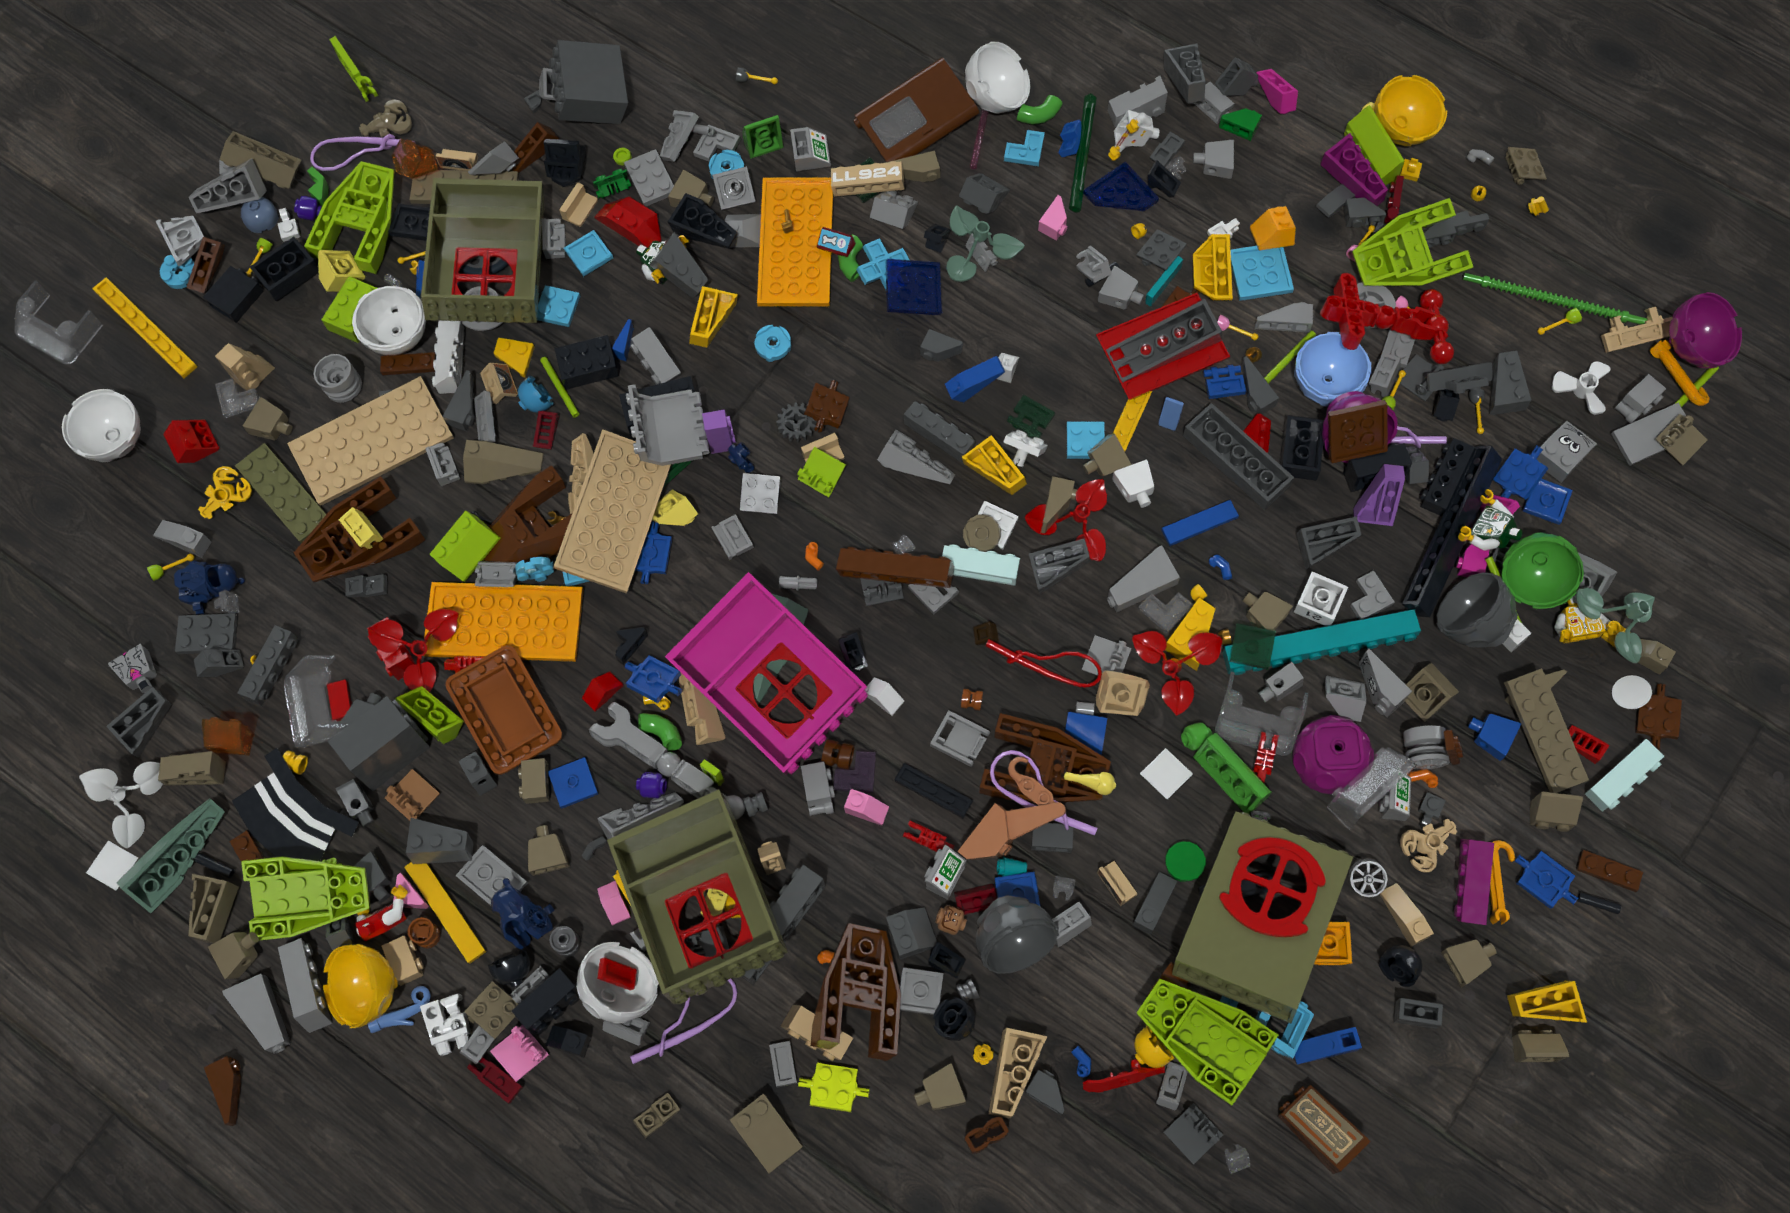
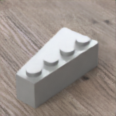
[278,938,333,1033]

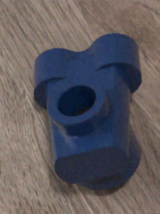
[728,442,754,473]

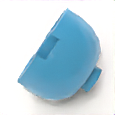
[518,376,554,413]

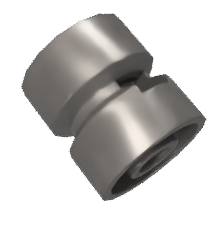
[549,926,581,957]

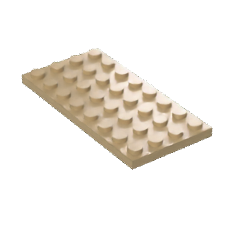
[287,376,454,506]
[553,429,671,593]

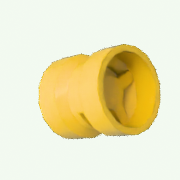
[283,750,308,775]

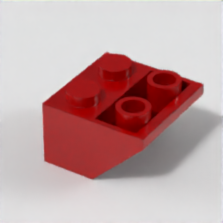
[163,420,220,463]

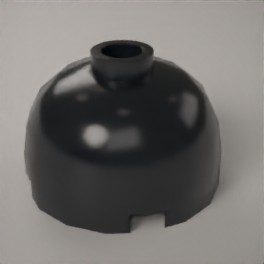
[1379,945,1422,987]
[488,950,530,987]
[933,997,976,1041]

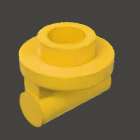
[1528,196,1549,216]

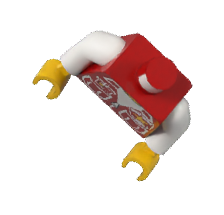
[356,885,408,941]

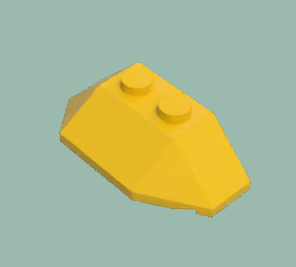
[1193,234,1233,300]

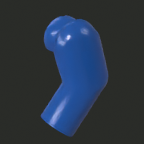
[1209,555,1232,580]
[1071,1045,1092,1078]

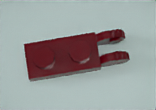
[1384,175,1404,224]
[467,1056,523,1104]

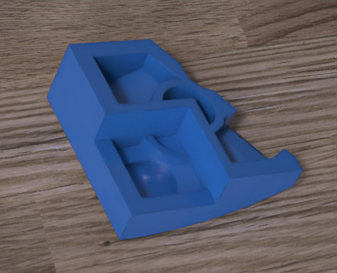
[1065,712,1107,756]

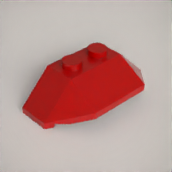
[595,196,661,248]

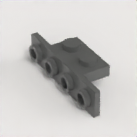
[1427,362,1493,394]

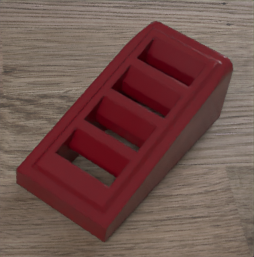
[533,411,559,450]

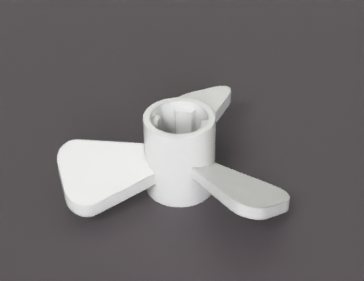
[1552,362,1610,415]

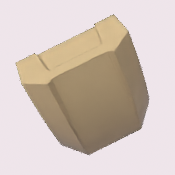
[1096,671,1150,716]

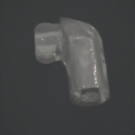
[384,273,402,287]

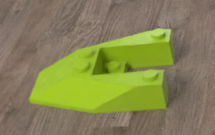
[304,161,395,274]
[1352,198,1473,286]

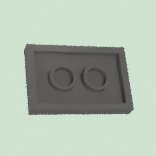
[175,614,238,654]

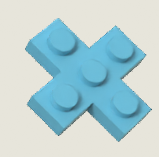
[856,238,911,294]

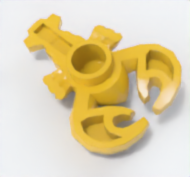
[198,466,252,519]

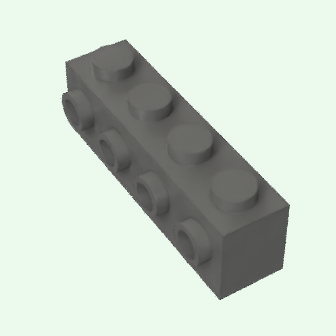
[904,401,975,464]
[238,625,299,707]

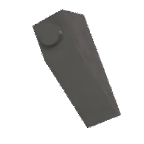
[1241,356,1279,415]
[443,370,475,432]
[1133,872,1177,935]

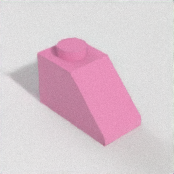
[1038,195,1068,241]
[844,789,889,826]

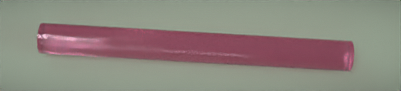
[970,109,988,169]

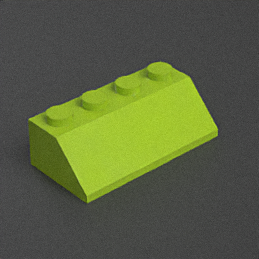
[1344,105,1405,185]

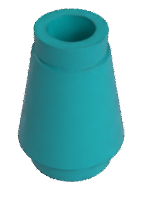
[997,857,1027,876]

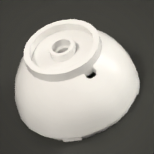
[352,286,426,355]

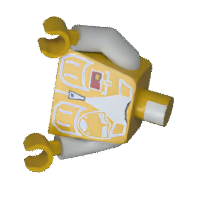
[1554,595,1620,643]

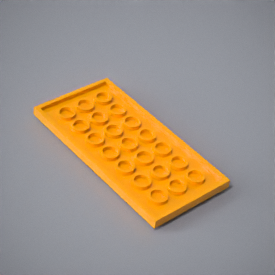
[757,178,833,306]
[424,582,584,662]

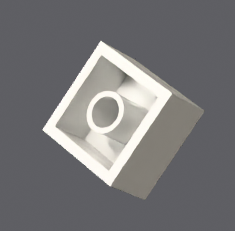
[1294,572,1348,626]

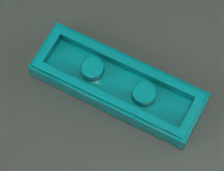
[1145,256,1183,307]

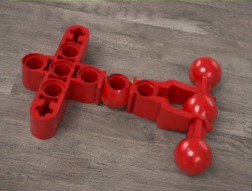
[1320,273,1454,364]

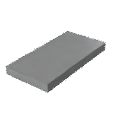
[1611,403,1687,466]

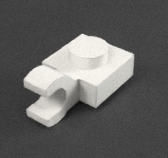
[277,208,301,242]
[1207,218,1240,239]

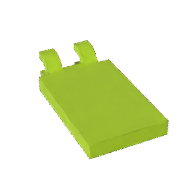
[329,36,378,102]

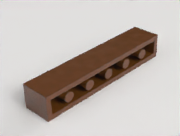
[836,547,954,588]

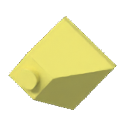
[318,250,365,292]
[652,490,698,526]

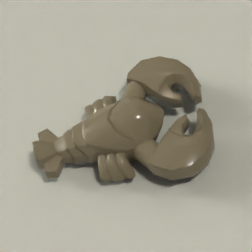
[359,99,412,137]

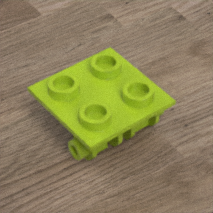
[797,447,846,497]

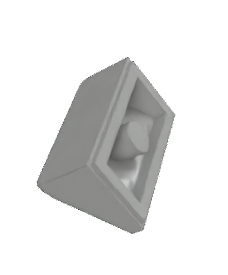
[603,1017,650,1046]

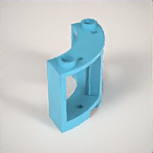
[1219,995,1314,1059]

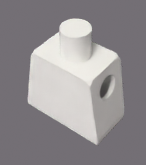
[1112,460,1154,508]

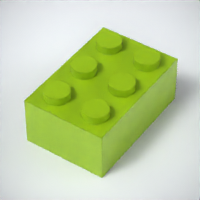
[321,276,377,343]

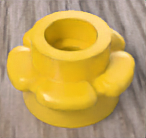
[973,1044,994,1065]

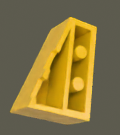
[689,286,738,348]
[1165,598,1215,671]
[1507,981,1587,1023]

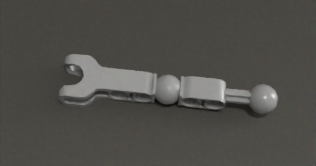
[589,702,745,820]

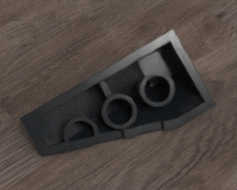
[668,193,737,249]

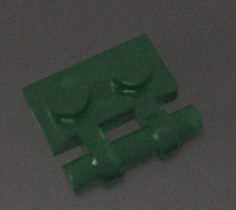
[1007,395,1055,438]

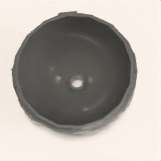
[1436,572,1518,648]
[976,896,1059,974]

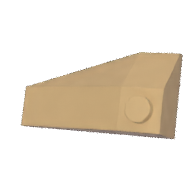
[568,433,594,514]

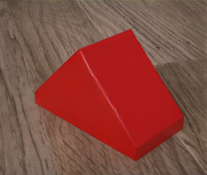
[582,672,624,712]

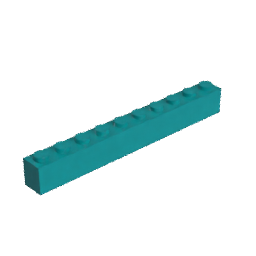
[1222,609,1421,675]

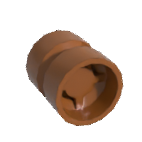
[408,917,441,949]

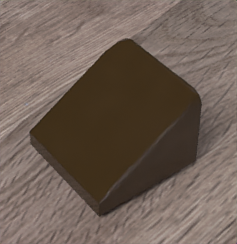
[973,621,999,645]

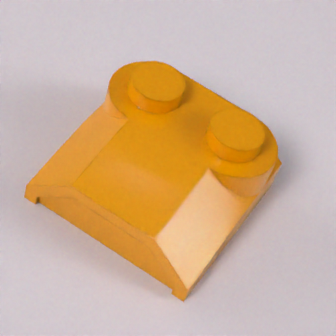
[1314,922,1352,965]

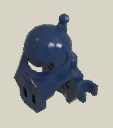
[174,561,245,615]
[491,878,555,949]

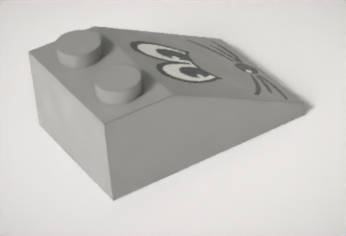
[1537,421,1597,483]
[1359,649,1412,717]

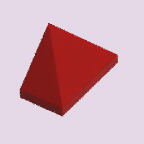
[1243,413,1271,453]

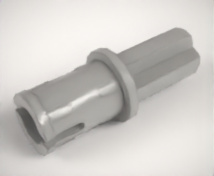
[779,575,818,590]

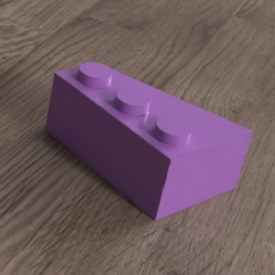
[702,410,736,454]
[1353,464,1405,526]

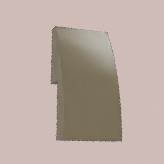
[633,1093,680,1139]

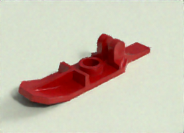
[1083,1059,1165,1092]

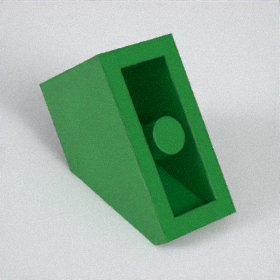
[1219,108,1262,141]

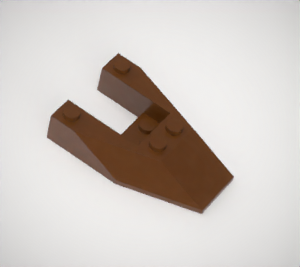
[482,465,572,563]
[294,476,425,582]
[979,713,1111,803]
[810,923,901,1061]

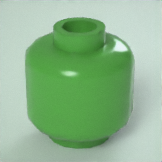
[1181,722,1212,751]

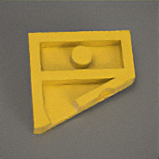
[493,337,534,377]

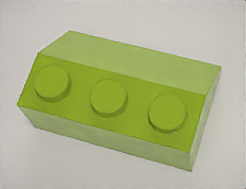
[430,510,501,582]
[395,686,464,744]

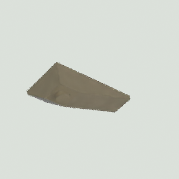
[463,440,544,484]

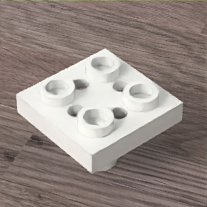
[1004,430,1048,467]

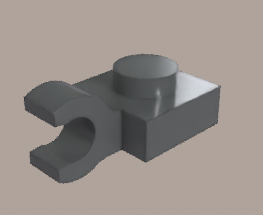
[1418,792,1446,828]

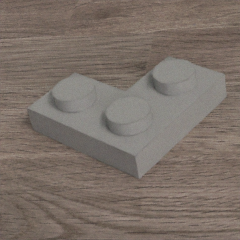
[693,125,740,162]
[1350,571,1395,620]

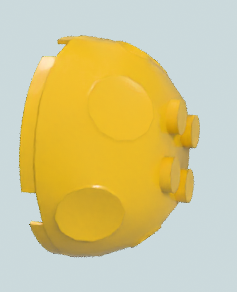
[1374,75,1447,146]
[323,944,398,1028]

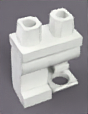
[420,993,472,1056]

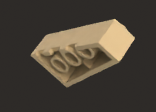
[988,1028,1047,1119]

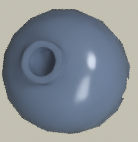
[241,197,279,233]

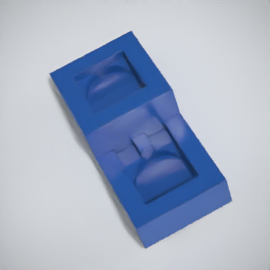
[1058,120,1081,157]

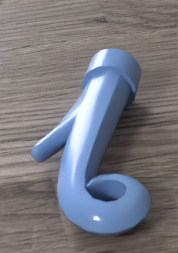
[368,986,430,1033]

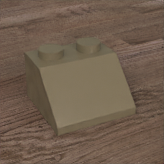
[1405,663,1459,722]
[1530,792,1583,832]
[1512,1030,1569,1062]

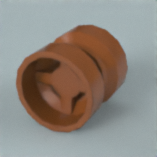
[961,689,983,711]

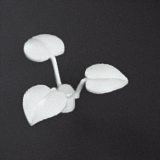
[79,762,163,848]

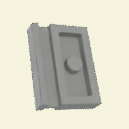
[1379,330,1415,368]
[711,514,754,560]

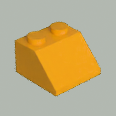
[1250,206,1296,250]

